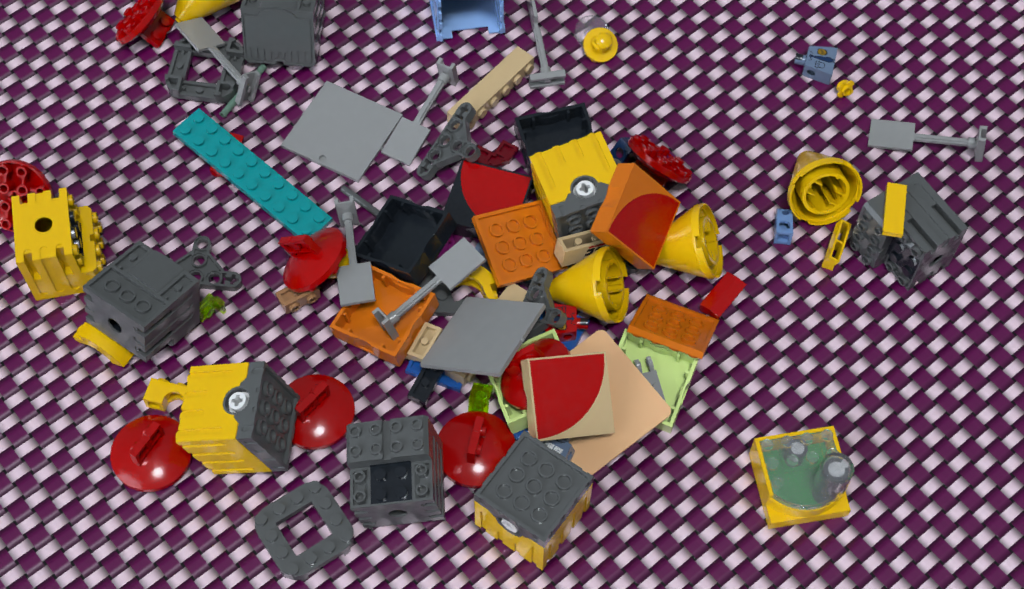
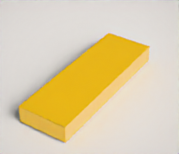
[882,182,907,238]

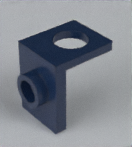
[610,137,633,163]

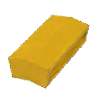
[821,219,852,271]

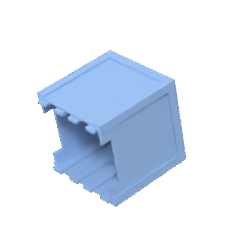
[429,0,505,42]

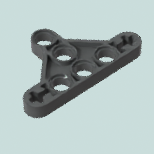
[417,102,481,181]
[175,236,243,291]
[523,267,567,343]

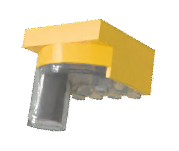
[749,426,854,529]

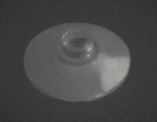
[575,15,609,47]

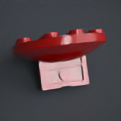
[115,0,175,49]
[628,134,693,187]
[0,159,54,232]
[278,227,347,293]
[501,338,571,410]
[289,374,355,450]
[439,411,515,488]
[110,415,192,492]

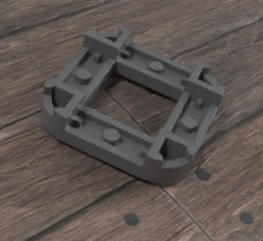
[165,37,245,103]
[255,481,354,581]

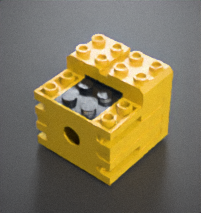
[11,188,106,301]

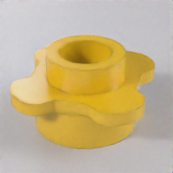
[836,80,854,98]

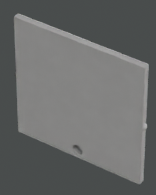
[281,81,403,183]
[420,297,546,377]

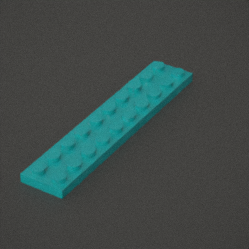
[172,108,333,236]

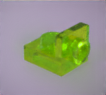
[200,293,226,323]
[468,382,493,413]

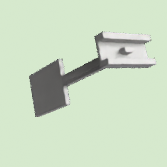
[526,0,566,89]
[175,17,261,106]
[381,57,459,166]
[868,119,988,162]
[334,196,376,307]
[372,237,486,341]

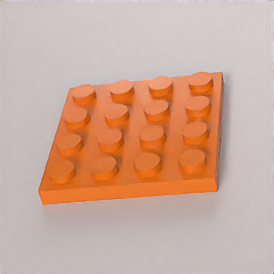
[472,200,568,288]
[627,294,719,359]

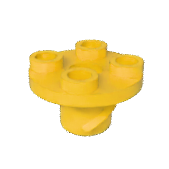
[583,27,618,63]

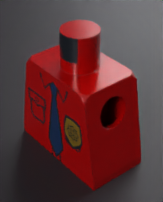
[545,303,588,342]

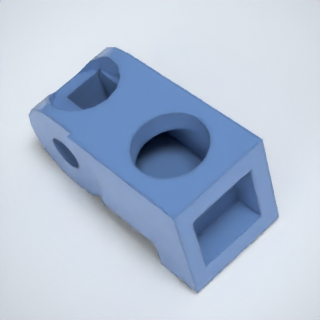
[774,208,793,245]

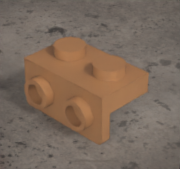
[275,286,321,314]

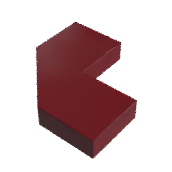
[471,140,519,167]

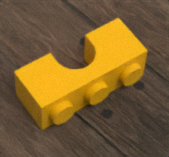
[143,378,187,412]

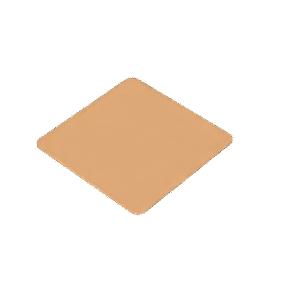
[568,330,671,475]

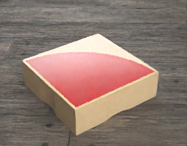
[521,351,615,441]

